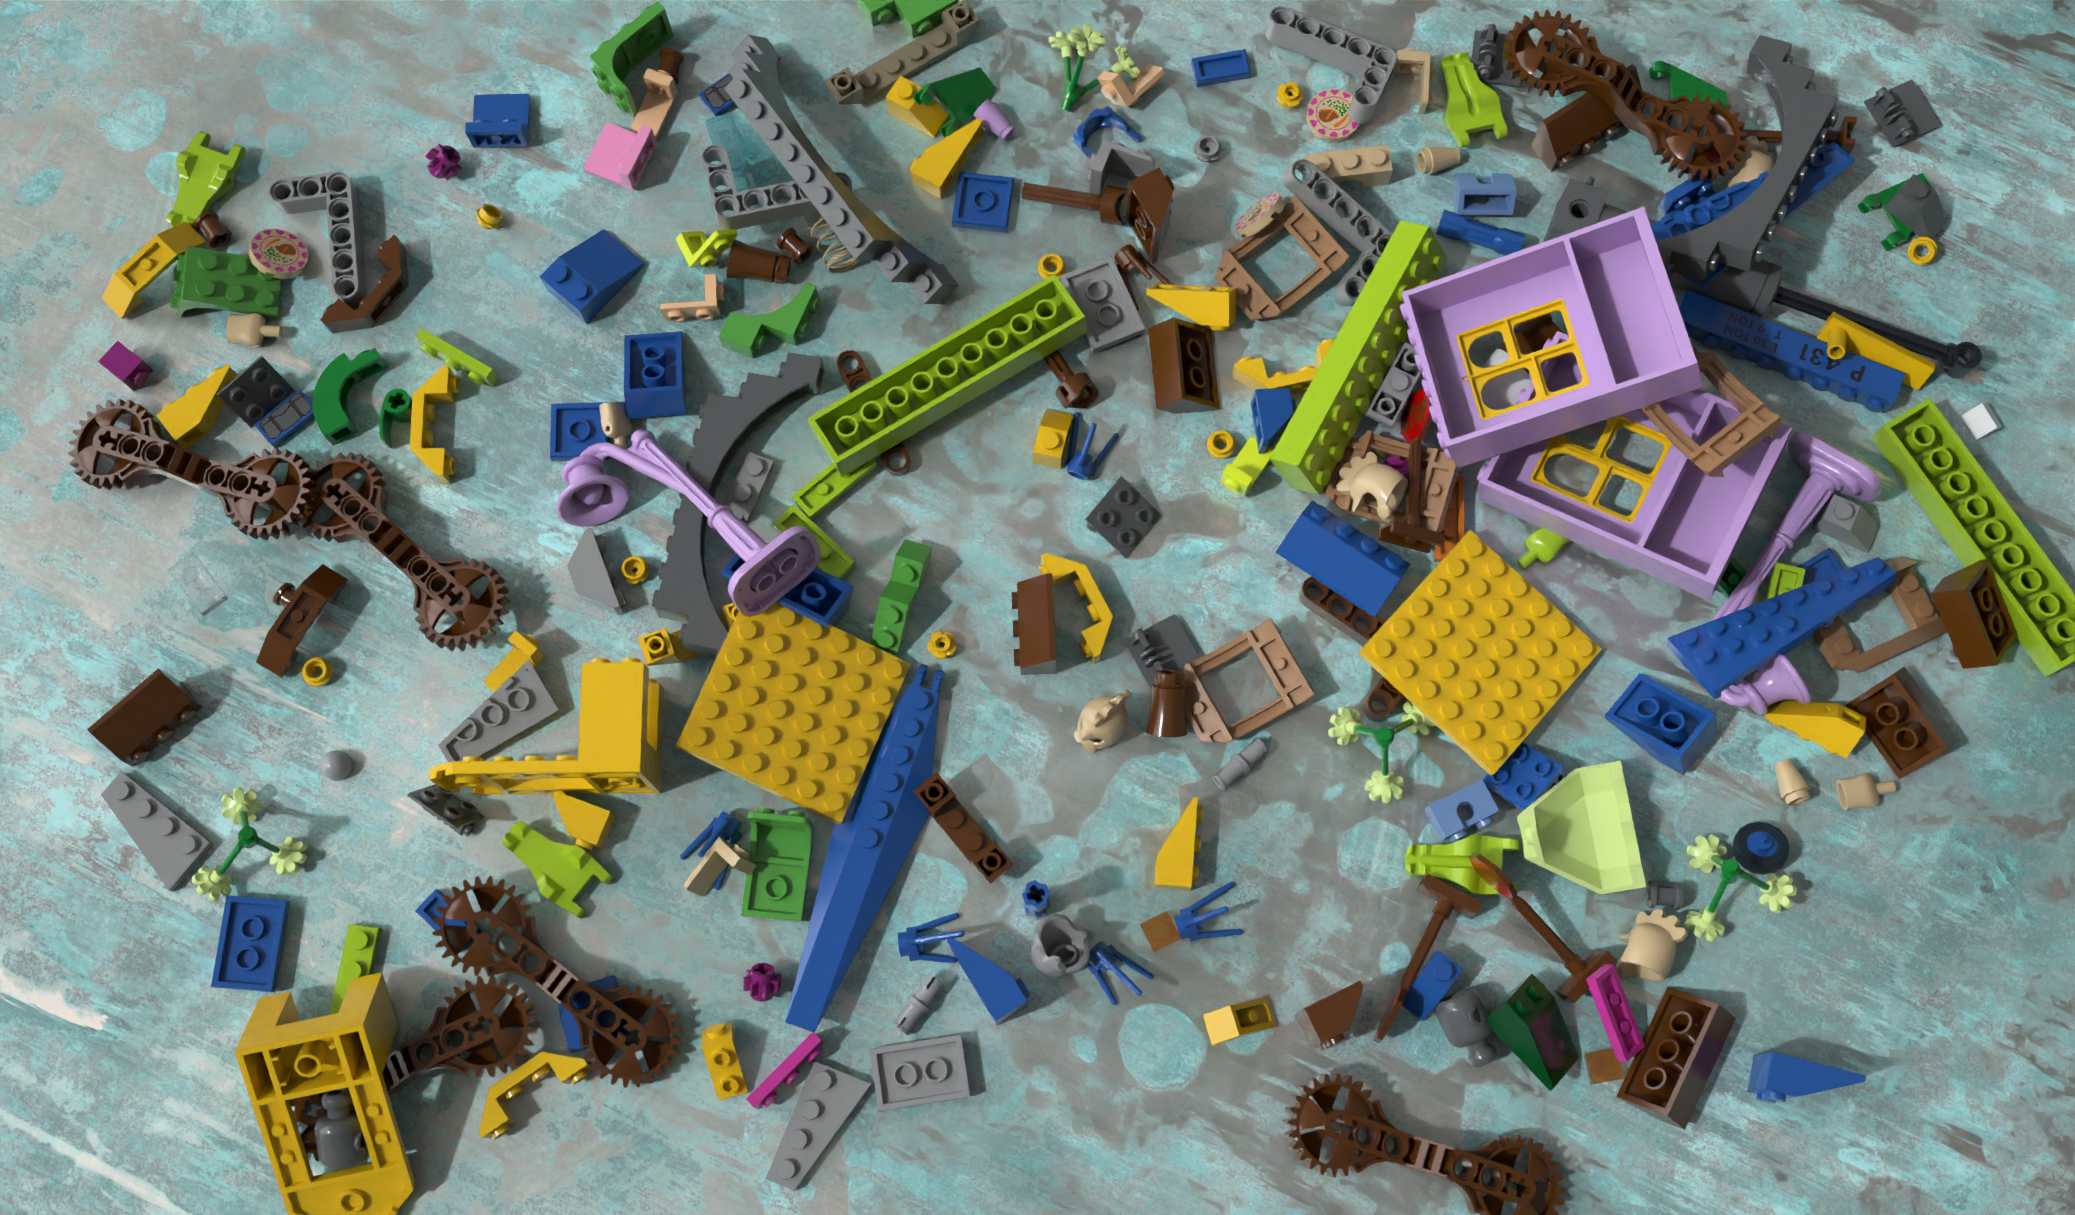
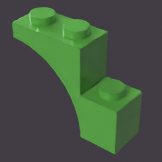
[856,0,959,38]
[719,282,820,359]
[870,539,933,654]

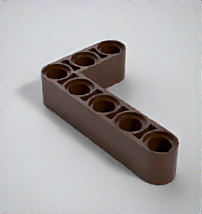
[1299,576,1403,722]

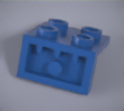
[465,93,530,148]
[1657,175,1716,216]
[1483,742,1568,813]

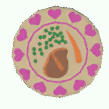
[1306,88,1360,143]
[1234,193,1285,238]
[249,228,308,279]

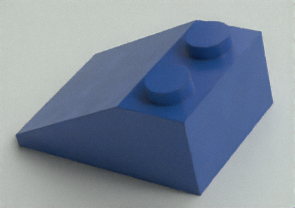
[539,229,645,324]
[624,331,686,419]
[1605,673,1719,775]
[947,937,1030,1025]
[1747,1051,1866,1104]

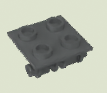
[1471,24,1525,88]
[1864,79,1941,147]
[217,355,294,428]
[1085,476,1161,558]
[1123,614,1200,691]
[407,784,485,836]

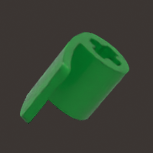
[379,389,412,449]

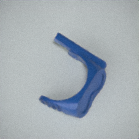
[1073,106,1142,159]

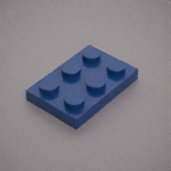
[211,895,290,993]

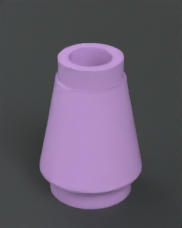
[974,99,1015,140]

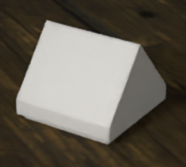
[1962,403,2002,440]

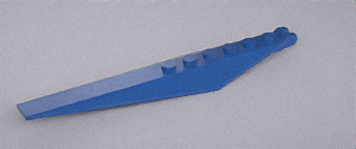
[785,664,945,1033]

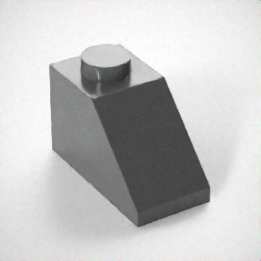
[1884,174,1946,239]

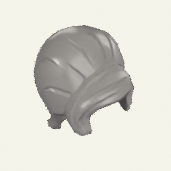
[1031,913,1090,977]

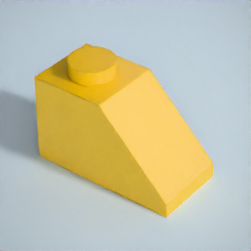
[886,75,949,138]
[1033,408,1074,469]
[553,791,616,851]
[1203,996,1277,1045]

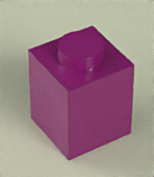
[98,341,153,391]

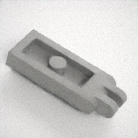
[723,451,775,522]

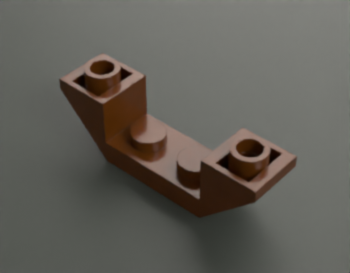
[320,235,409,333]
[256,564,348,678]
[913,772,1014,884]

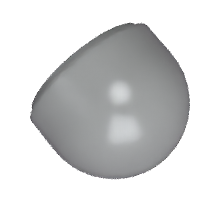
[320,750,353,781]

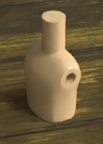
[226,313,283,347]
[599,402,632,450]
[1836,774,1896,811]

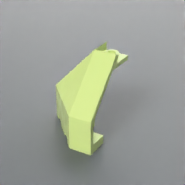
[1516,760,1647,895]

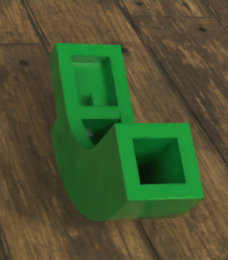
[313,348,388,445]

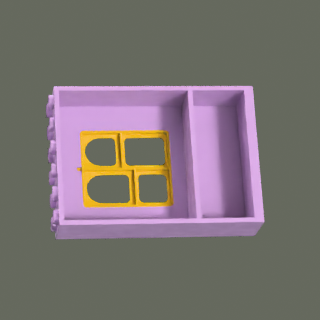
[1400,207,1704,468]
[1477,331,1793,601]

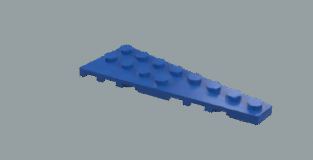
[1650,142,1855,291]
[1667,557,1896,699]

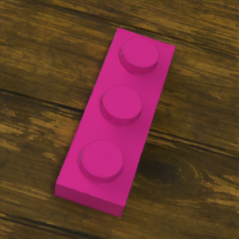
[1586,964,1645,1062]
[746,1032,824,1109]

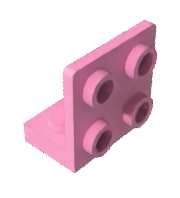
[584,123,658,191]

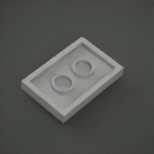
[1059,256,1145,353]
[870,1034,971,1112]

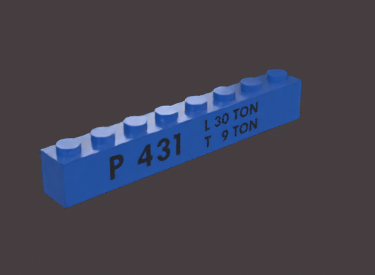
[1677,289,1905,413]

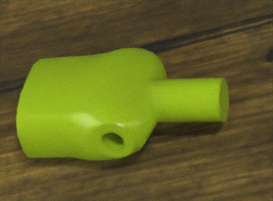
[1518,527,1571,569]

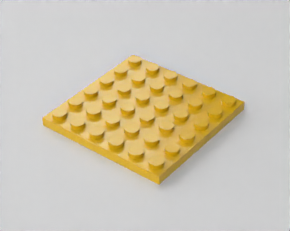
[1358,530,1602,775]
[675,602,911,824]

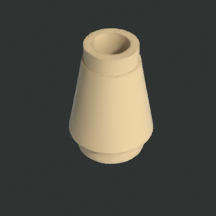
[1416,147,1461,175]
[1774,759,1811,806]

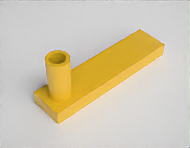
[1816,312,1935,390]

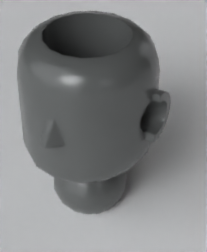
[1436,988,1497,1068]
[314,1088,369,1169]

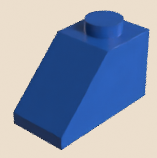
[1250,388,1296,454]
[1402,950,1463,1021]

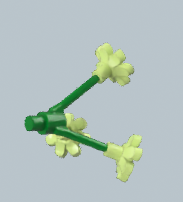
[1048,23,1141,112]
[1328,701,1436,803]
[192,787,307,902]
[1684,834,1797,942]

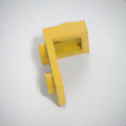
[484,630,545,692]
[702,1022,748,1100]

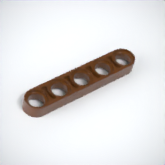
[837,350,911,476]

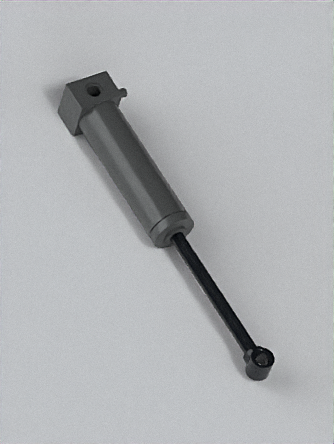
[1543,175,1982,379]

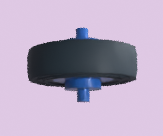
[1732,822,1789,875]

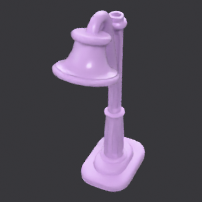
[556,429,821,617]
[1713,431,1882,716]

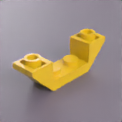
[102,221,207,319]
[1232,338,1335,394]
[410,366,459,484]
[1039,553,1113,664]
[638,603,739,666]
[479,1052,592,1140]

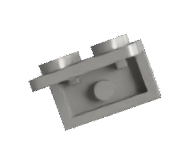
[1086,140,1156,195]

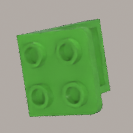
[590,1,674,117]
[170,246,281,319]
[741,808,815,923]

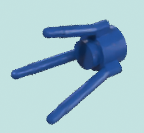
[1065,412,1119,480]
[680,811,742,890]
[1174,882,1243,942]
[898,913,965,963]
[1087,941,1154,1005]

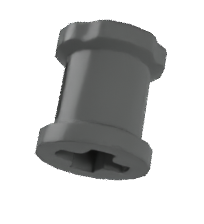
[1646,880,1683,910]

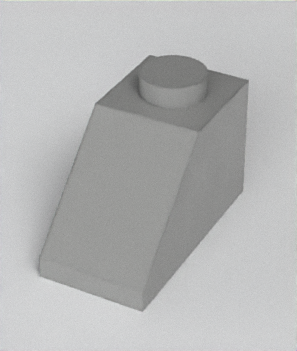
[1812,494,1878,552]

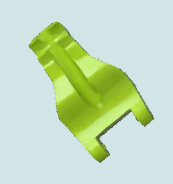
[1440,52,1507,148]
[166,131,246,232]
[502,821,613,919]
[1405,834,1520,896]

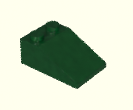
[1486,974,1579,1091]

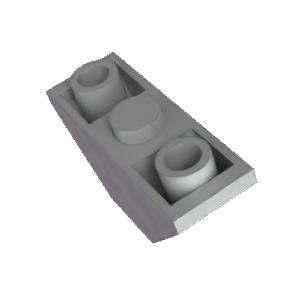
[1366,342,1422,428]
[567,527,626,615]

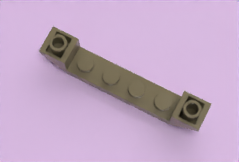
[824,0,980,105]

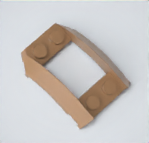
[1214,195,1350,321]
[1641,347,1782,477]
[1325,430,1462,533]
[1813,556,1945,674]
[1182,618,1315,742]

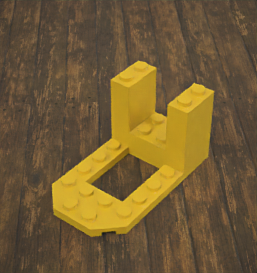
[429,658,664,795]
[235,972,415,1215]

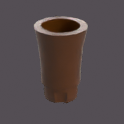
[726,239,791,283]
[1146,669,1187,737]

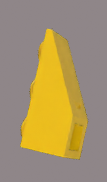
[156,364,238,449]
[1764,700,1866,758]
[1154,797,1203,891]

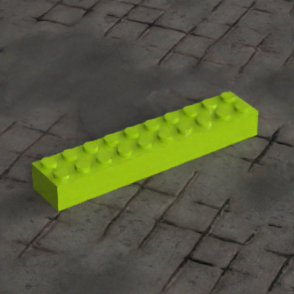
[1269,220,1448,496]
[807,274,1087,477]
[1871,397,2075,677]

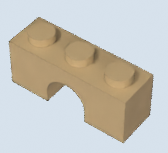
[1304,145,1393,193]

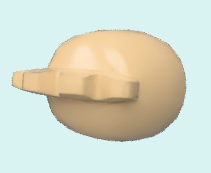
[1727,136,1776,188]
[1336,452,1408,523]
[1074,689,1131,753]
[1614,909,1688,982]

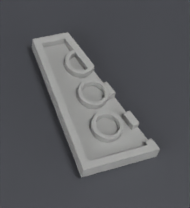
[438,659,560,762]
[101,771,213,892]
[766,1061,872,1191]

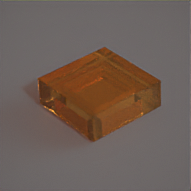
[1139,911,1181,952]
[1584,1049,1623,1085]

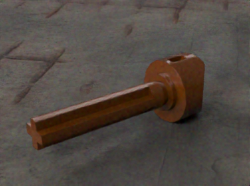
[1021,182,1128,226]
[1044,350,1099,409]

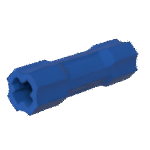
[1436,209,1525,256]
[1022,880,1050,920]

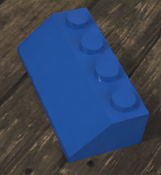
[1275,500,1411,618]
[721,543,854,627]

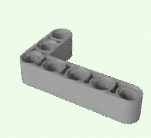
[1265,6,1397,124]
[702,144,852,230]
[1282,159,1392,306]
[269,172,367,309]

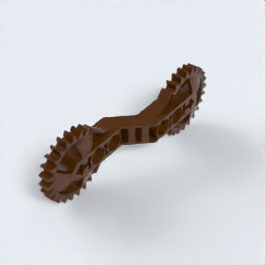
[1502,10,1748,183]
[68,399,318,541]
[297,452,511,652]
[432,876,682,1088]
[289,975,538,1162]
[1283,1073,1565,1215]

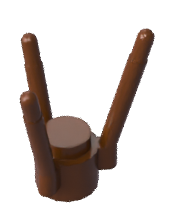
[1114,244,1172,311]

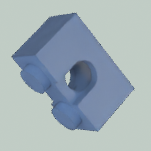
[1452,173,1517,215]
[1424,779,1499,843]

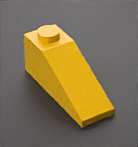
[910,118,983,199]
[1146,283,1236,330]

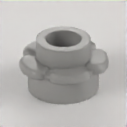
[1193,135,1221,162]

